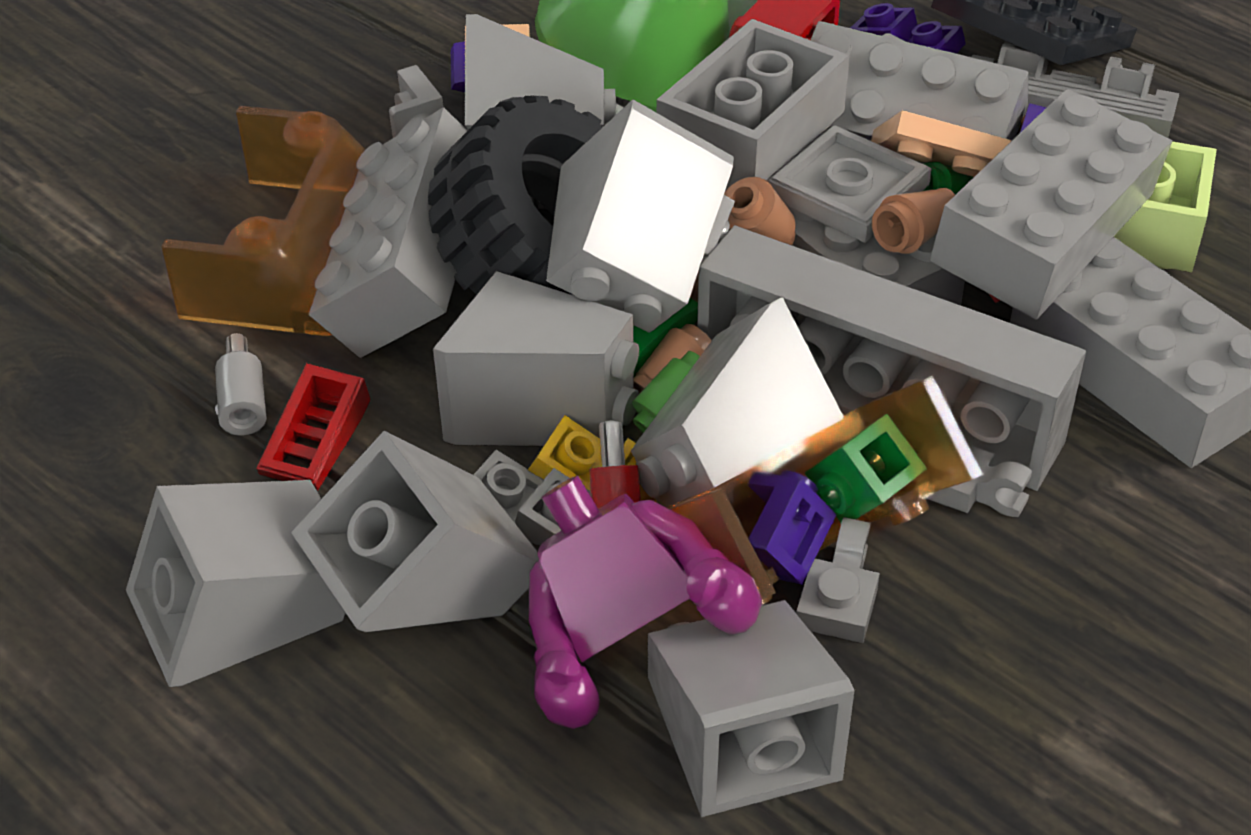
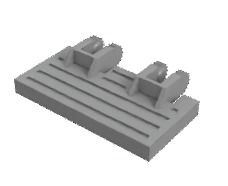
[972,41,1180,138]

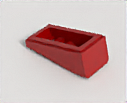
[256,363,371,491]

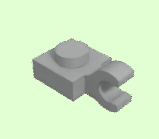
[907,433,1032,517]
[796,517,880,643]

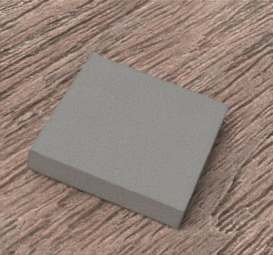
[767,125,931,243]

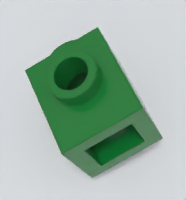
[804,414,927,524]

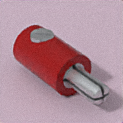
[589,420,641,509]

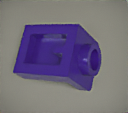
[745,470,837,584]

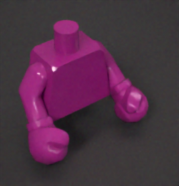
[529,475,762,729]

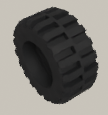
[428,95,602,296]

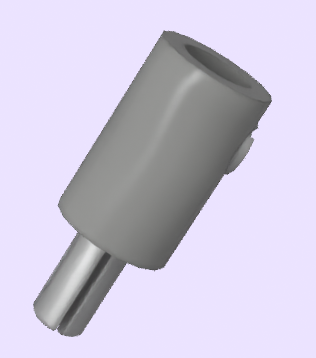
[215,333,267,436]

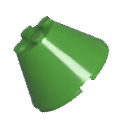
[535,0,730,112]

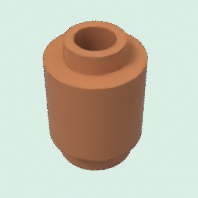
[724,177,796,245]

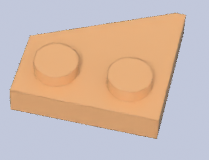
[871,110,1012,176]

